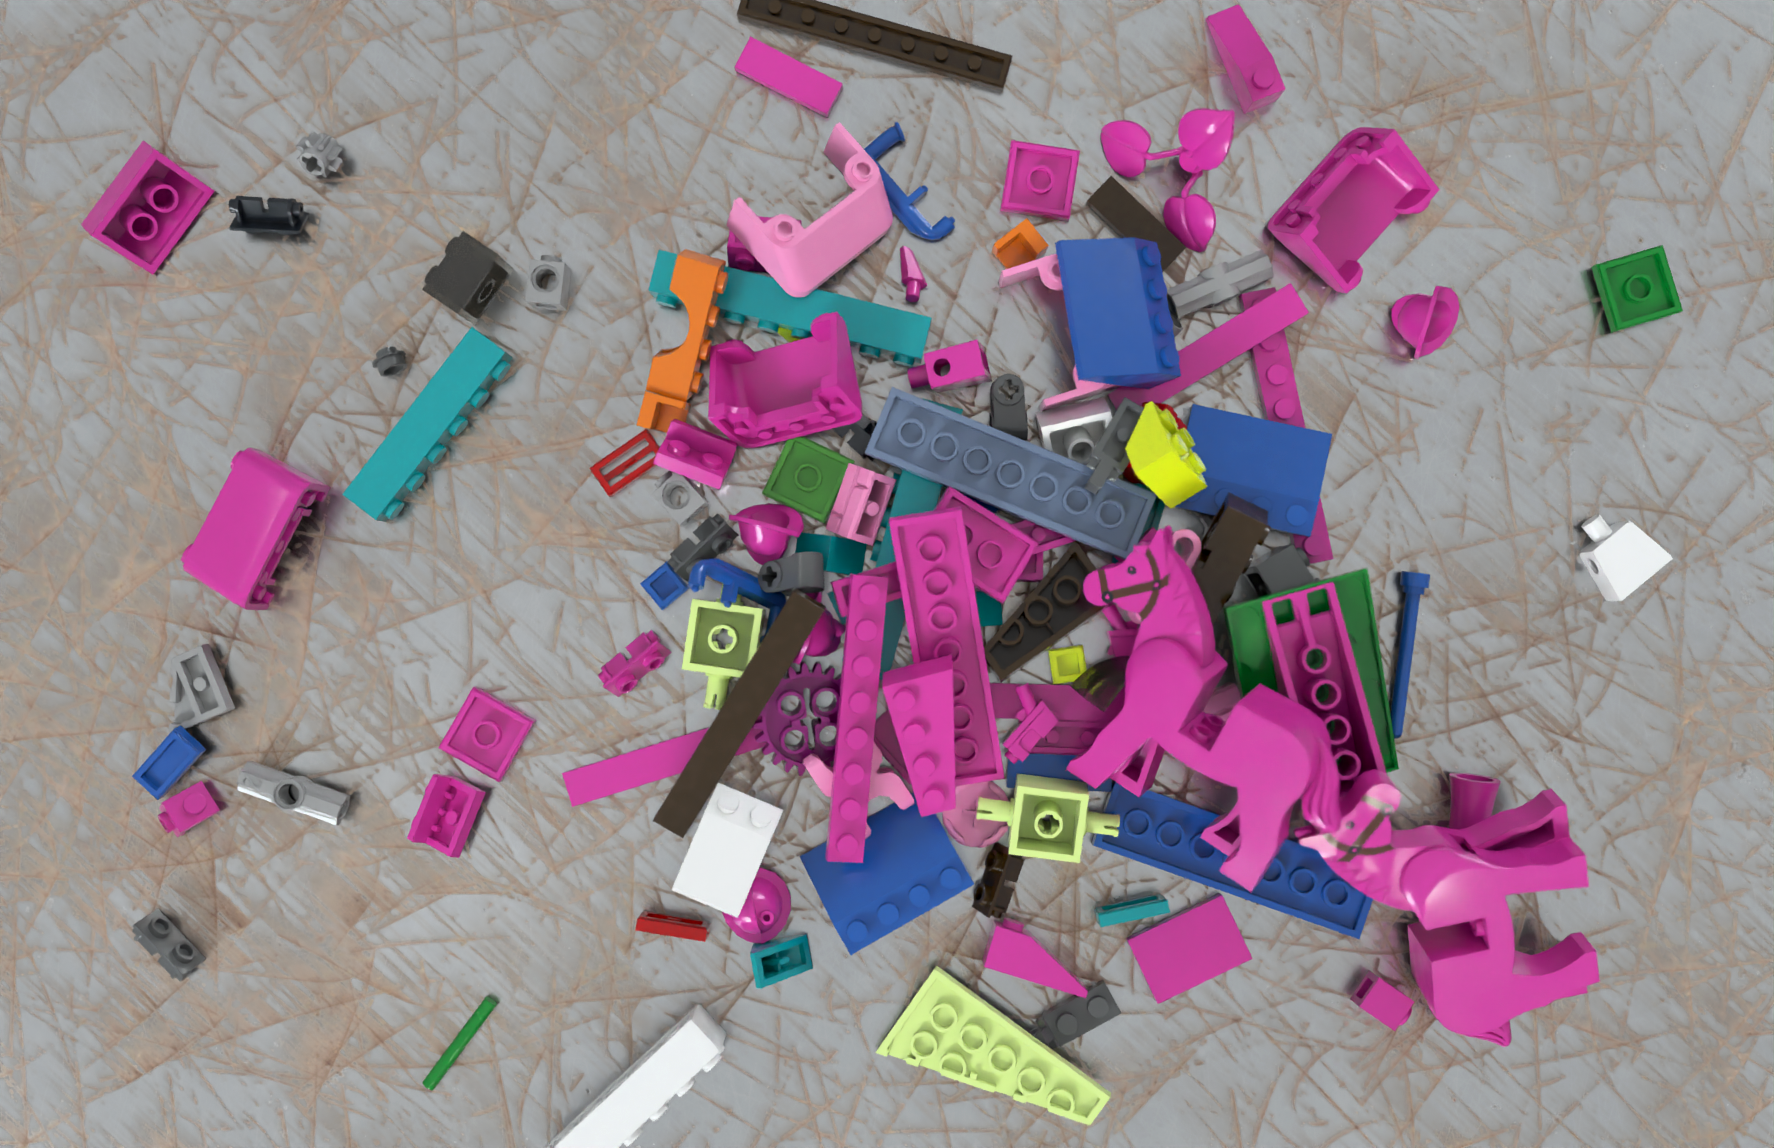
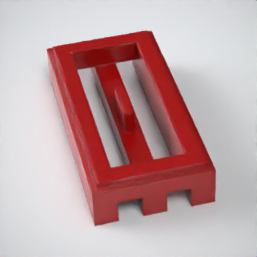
[589,429,660,497]
[635,911,711,942]

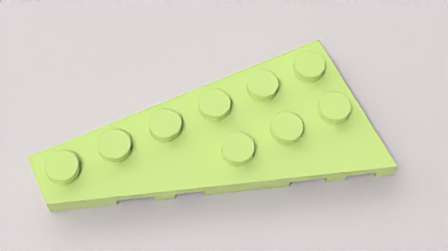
[875,965,1111,1125]

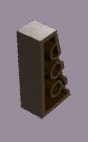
[1191,493,1271,626]
[984,540,1115,683]

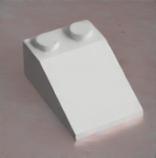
[1035,397,1123,480]
[672,783,783,918]

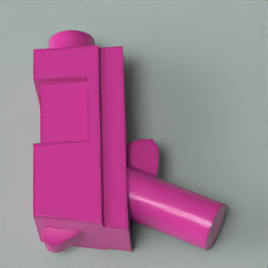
[1103,604,1139,657]
[1002,683,1060,764]

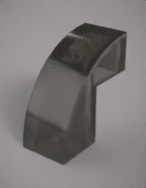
[1071,656,1130,712]

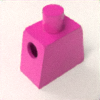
[907,340,992,393]

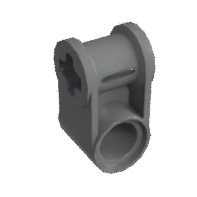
[989,374,1028,441]
[758,552,824,596]

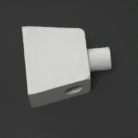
[1579,514,1673,601]

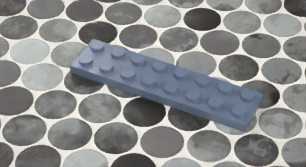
[865,387,1157,560]

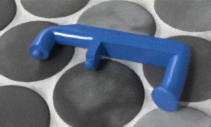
[864,122,955,240]
[688,558,786,643]

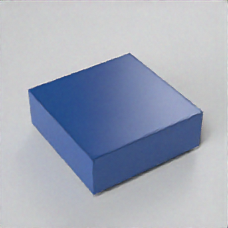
[640,561,690,611]

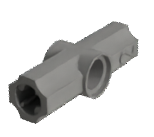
[1167,249,1274,319]
[236,761,350,825]

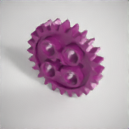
[752,661,842,776]

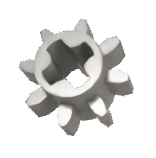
[296,131,343,177]

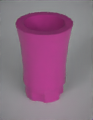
[1449,773,1501,830]

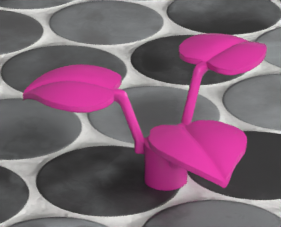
[1101,108,1235,252]

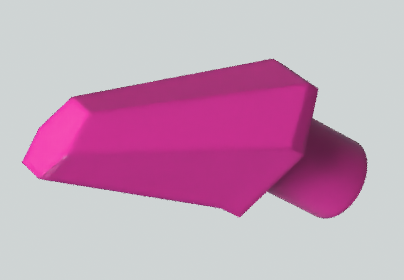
[900,246,927,302]

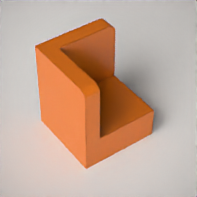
[992,218,1049,269]
[637,391,691,433]

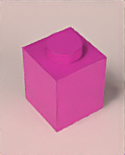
[1350,970,1414,1031]

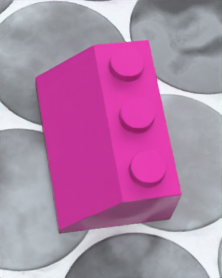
[81,140,214,274]

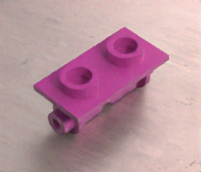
[598,630,672,697]

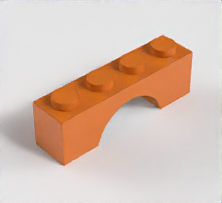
[646,249,729,402]

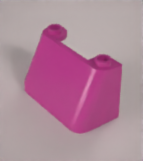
[1267,127,1440,294]
[708,312,862,448]
[181,448,331,610]

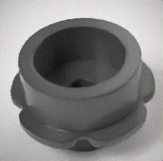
[372,347,407,377]

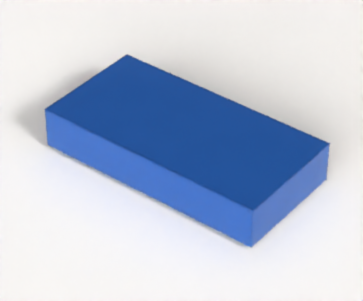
[132,725,206,800]

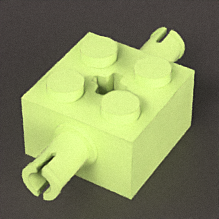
[682,570,766,710]
[976,773,1120,863]

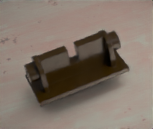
[972,841,1025,919]

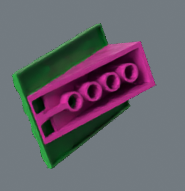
[1223,568,1399,802]

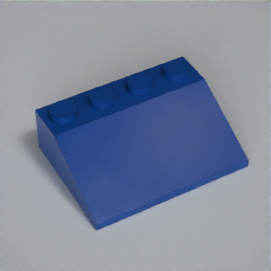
[1055,237,1181,389]
[1175,404,1332,537]
[800,791,975,955]

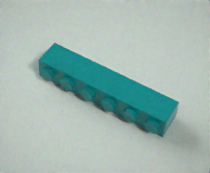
[342,327,513,522]

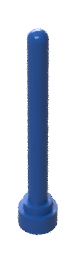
[1390,571,1430,739]

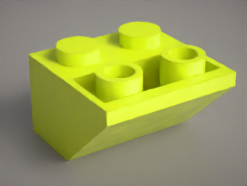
[1125,401,1207,509]

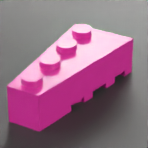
[882,654,956,817]

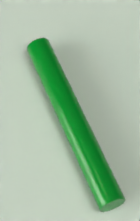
[422,996,497,1090]

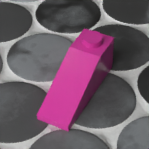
[1206,4,1286,114]
[982,918,1088,998]

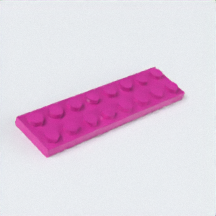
[889,506,1005,786]

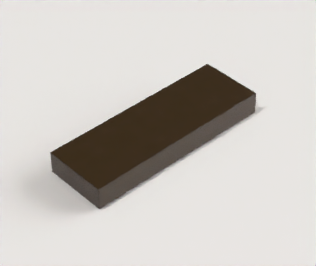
[1086,176,1186,273]

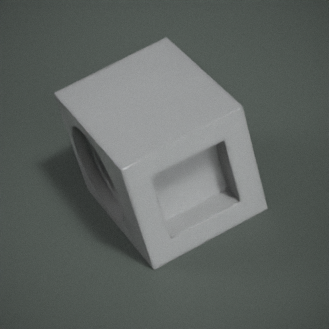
[525,255,571,311]
[651,471,709,527]

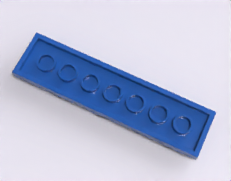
[1092,781,1373,939]

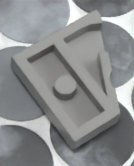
[169,644,235,733]

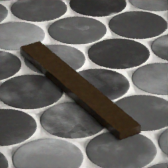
[737,0,1013,92]
[653,588,826,838]

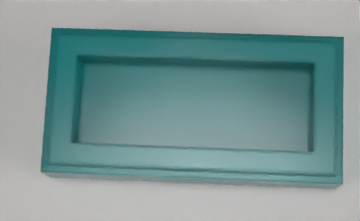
[1094,894,1170,927]

